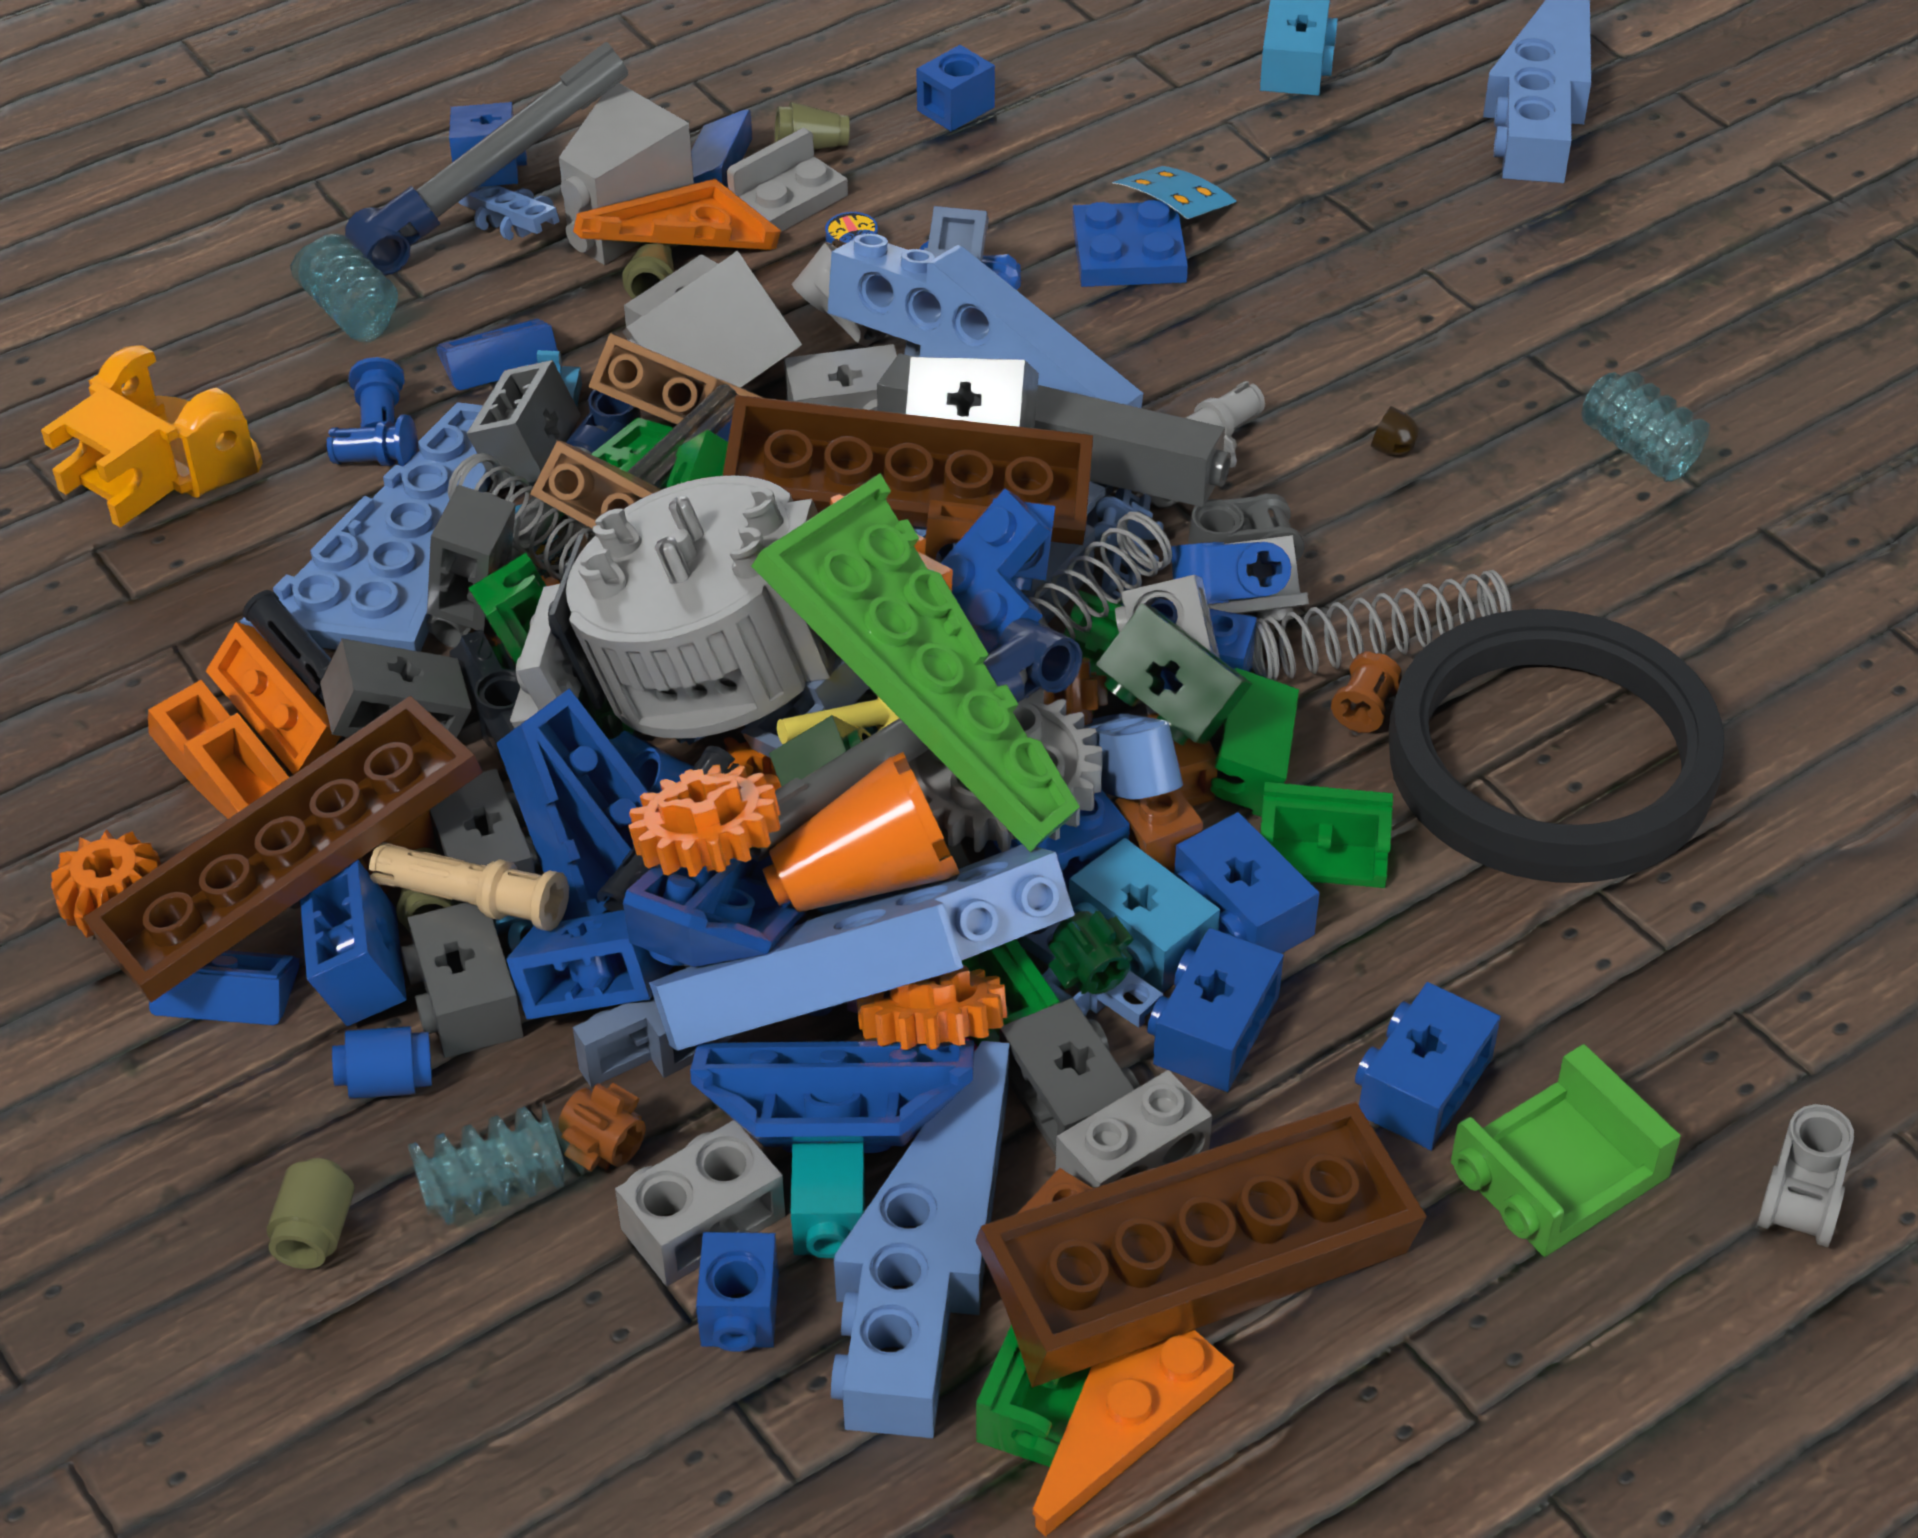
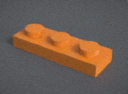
[206,622,341,775]

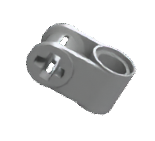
[1757,1104,1854,1247]

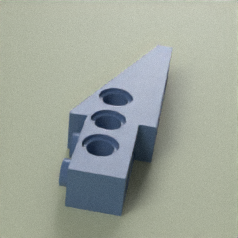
[1483,0,1591,183]
[828,234,1143,408]
[649,844,1075,1051]
[831,1041,1010,1438]

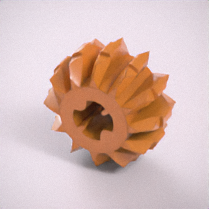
[51,829,161,938]

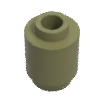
[266,1158,355,1269]

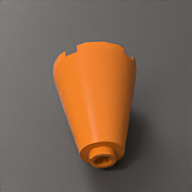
[762,752,960,912]

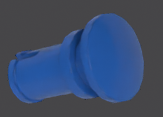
[348,357,405,428]
[327,414,419,466]

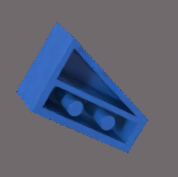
[496,688,649,921]

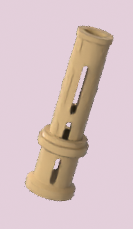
[369,842,569,931]

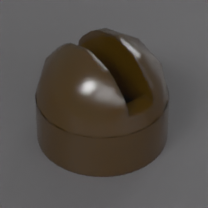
[1371,406,1419,456]

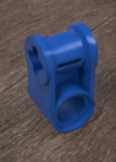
[1171,542,1292,604]

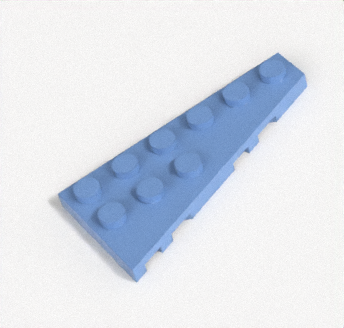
[240,402,491,652]

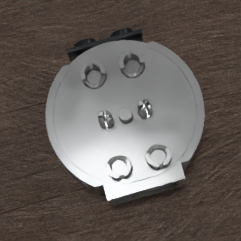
[548,476,836,739]

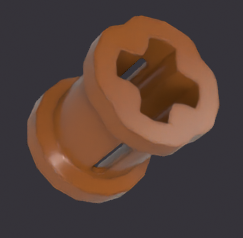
[1331,652,1402,733]

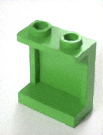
[1450,1044,1681,1258]

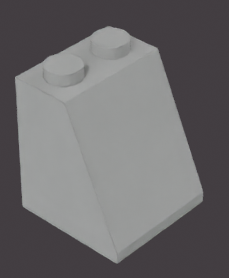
[559,83,694,266]
[623,251,802,388]

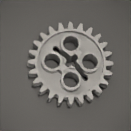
[908,689,1102,852]

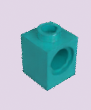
[791,1142,865,1258]

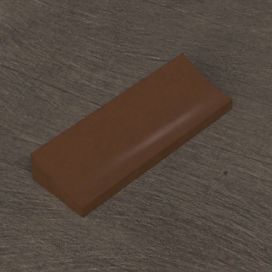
[723,395,1093,545]
[83,695,483,1003]
[975,1101,1427,1388]

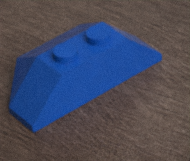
[623,855,806,967]
[690,1040,974,1153]

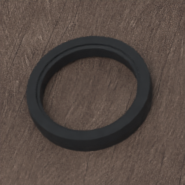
[1389,609,1724,883]

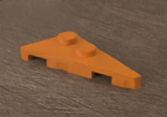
[573,179,781,250]
[1033,1330,1234,1537]

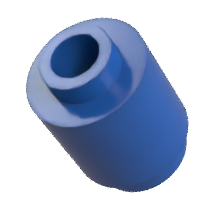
[332,1026,432,1099]

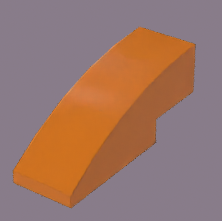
[148,680,289,819]

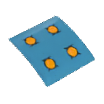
[1112,166,1236,219]

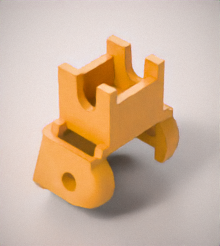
[41,345,263,528]

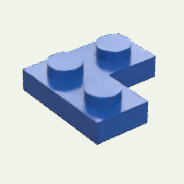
[941,488,1051,653]

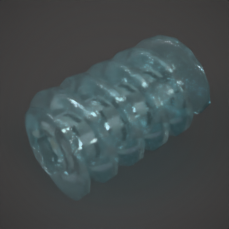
[290,233,398,342]
[1581,371,1710,482]
[407,1103,565,1225]

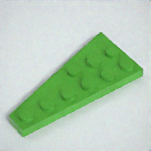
[751,473,1080,852]

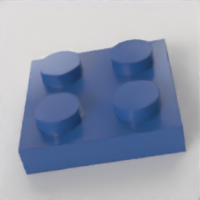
[1072,200,1188,287]

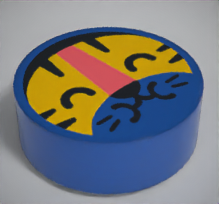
[825,212,878,243]

